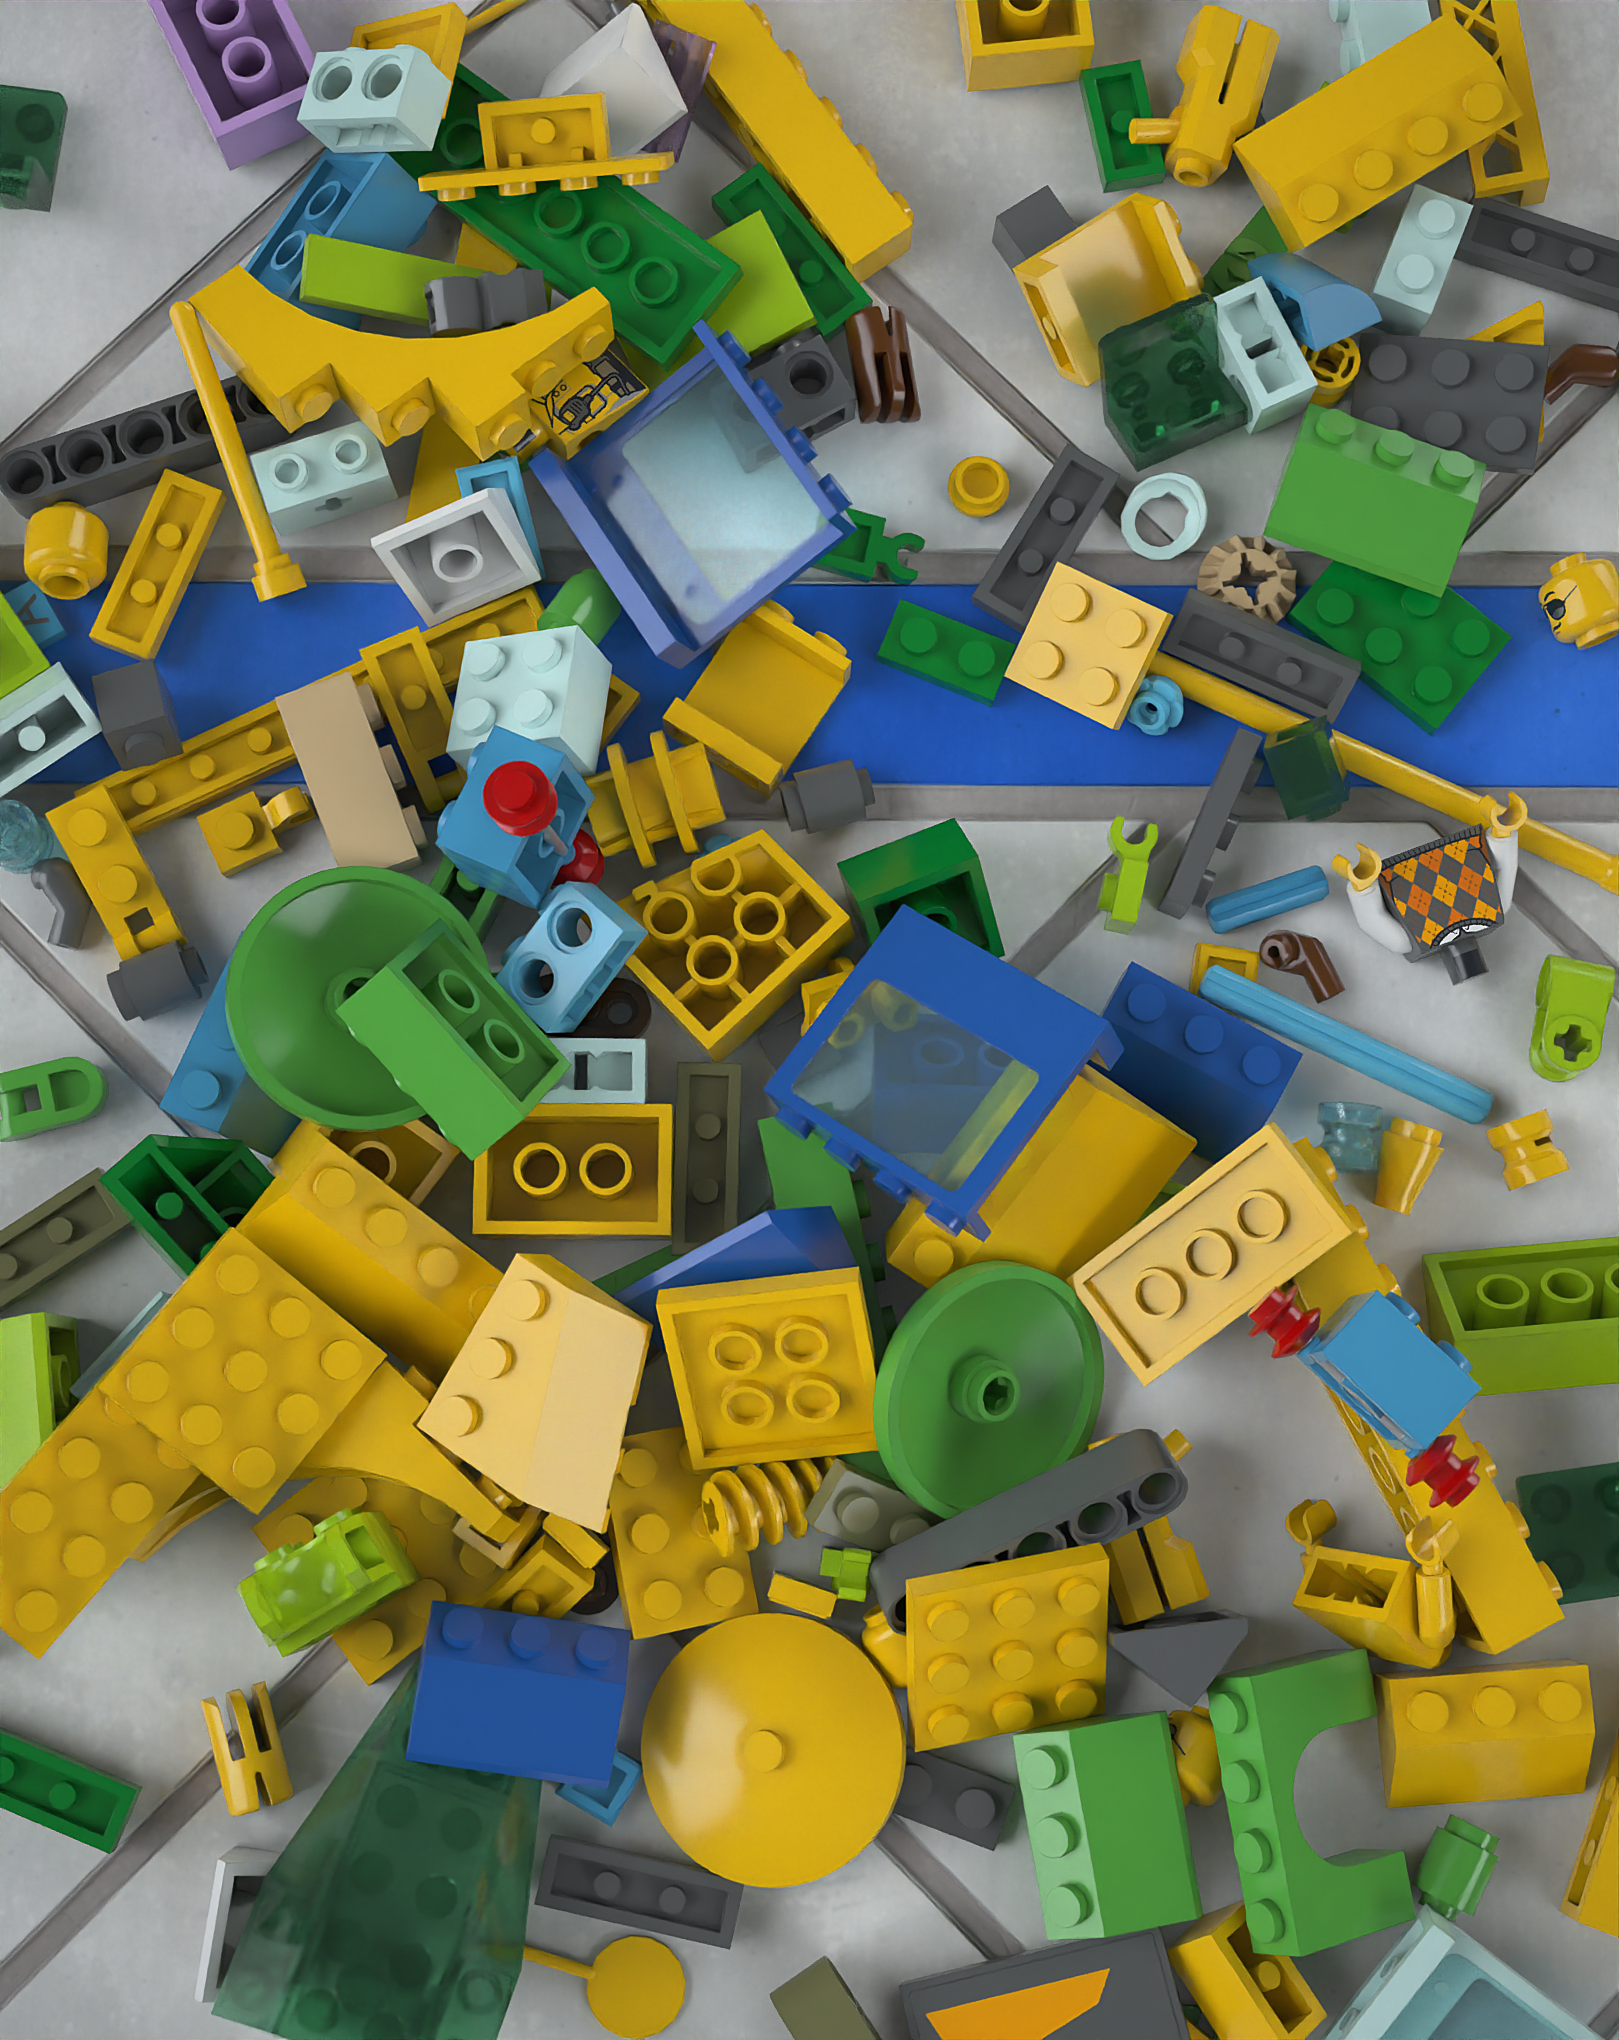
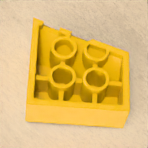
[580,829,856,1063]
[417,1253,653,1534]

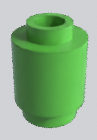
[537,569,621,647]
[1411,1814,1500,1922]

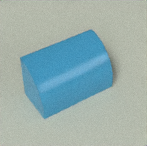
[1247,252,1382,351]

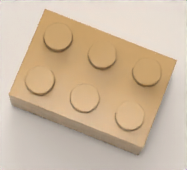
[275,671,430,873]

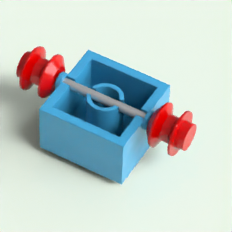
[435,725,605,911]
[1248,1285,1482,1508]

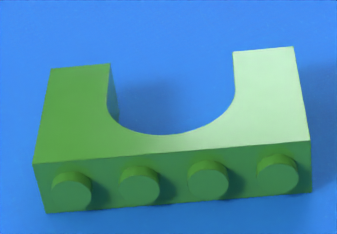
[1207,1648,1416,1957]

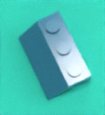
[244,149,438,331]
[159,931,302,1159]

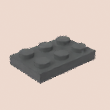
[1350,333,1550,475]

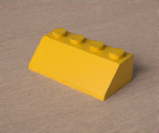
[1232,12,1524,253]
[235,1128,504,1387]

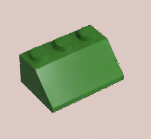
[1263,402,1487,597]
[335,918,572,1161]
[1012,1710,1204,1940]

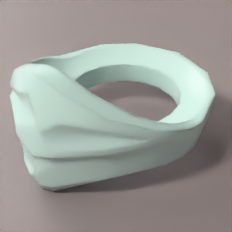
[1121,472,1208,561]

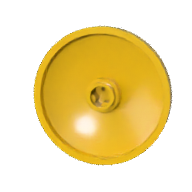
[641,1613,906,1888]

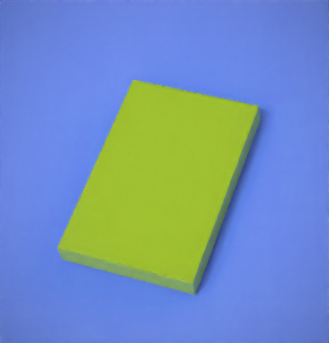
[616,210,818,393]

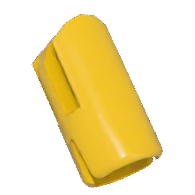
[200,1681,294,1817]

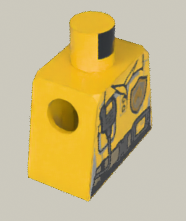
[506,348,649,464]

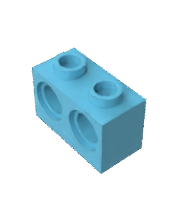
[495,881,648,1033]

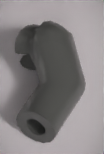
[31,857,93,951]

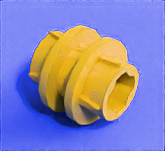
[582,730,726,869]

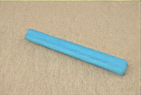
[1198,965,1493,1125]

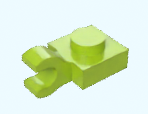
[1097,815,1158,935]
[819,1546,879,1602]

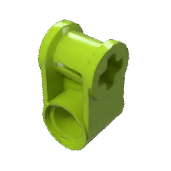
[1529,954,1615,1082]

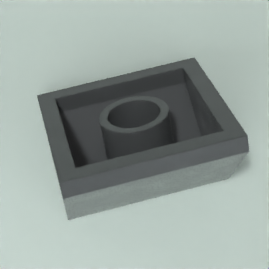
[1107,1609,1250,1708]

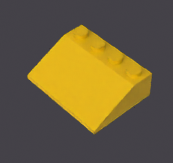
[885,1061,1197,1289]

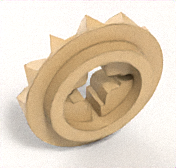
[1197,534,1297,624]

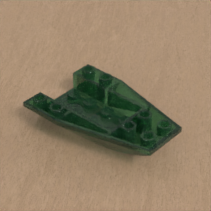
[211,1654,543,2040]

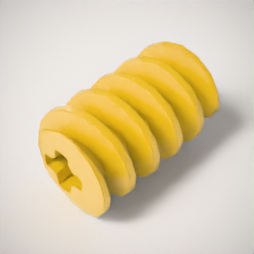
[701,1455,837,1557]

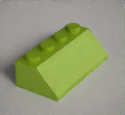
[1422,1236,1619,1397]
[0,1312,81,1491]

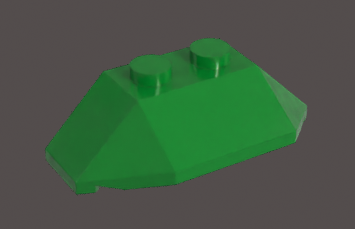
[98,1134,275,1282]

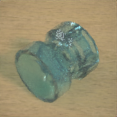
[0,800,54,874]
[1317,1102,1383,1174]

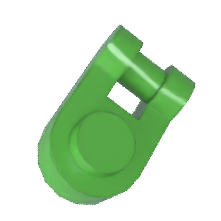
[0,1057,109,1142]

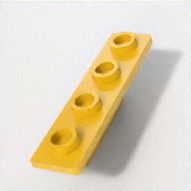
[418,92,675,201]

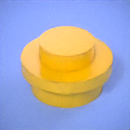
[947,456,1010,518]

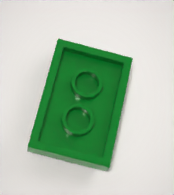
[1285,560,1512,736]

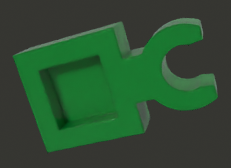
[811,508,925,584]

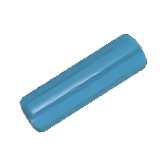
[1205,865,1329,934]

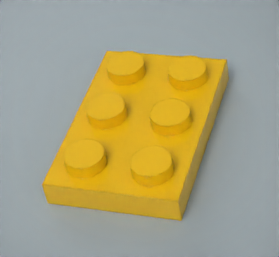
[607,1426,759,1640]

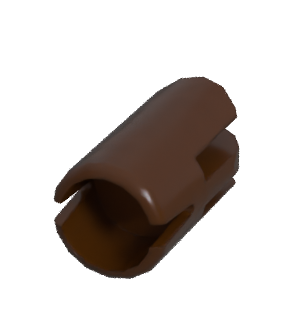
[844,306,921,424]

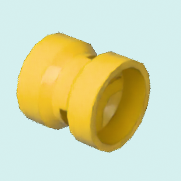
[1300,336,1361,409]
[1485,1109,1570,1191]

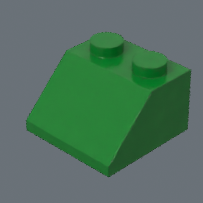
[837,818,1005,958]

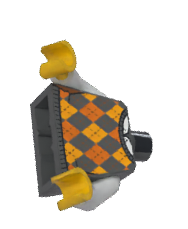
[1332,790,1528,986]

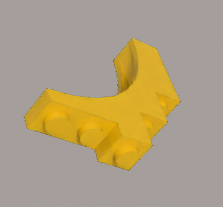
[187,264,615,462]
[128,1360,521,1563]

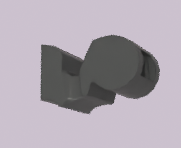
[423,268,548,338]

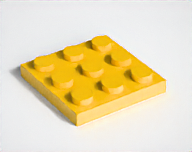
[95,1227,387,1516]
[656,1267,879,1470]
[251,1476,523,1687]
[906,1542,1109,1752]

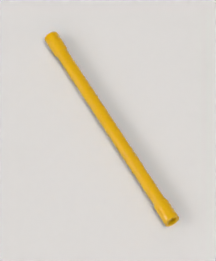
[1144,650,1619,896]

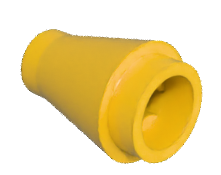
[1373,1117,1445,1215]

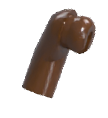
[1544,344,1619,405]
[1259,930,1346,1004]

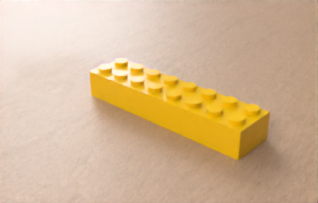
[1279,1136,1566,1656]

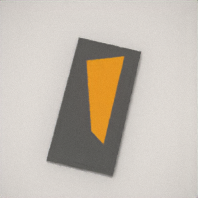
[899,1926,1191,2040]

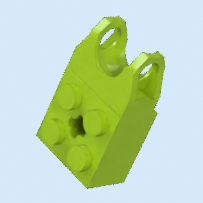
[235,1507,421,1658]

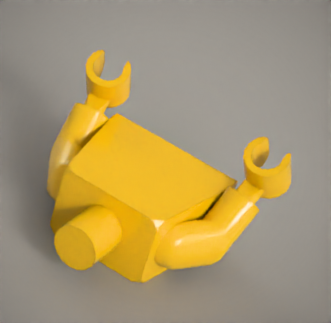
[1285,1499,1460,1669]

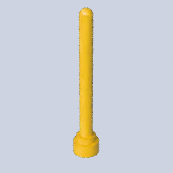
[169,301,307,602]

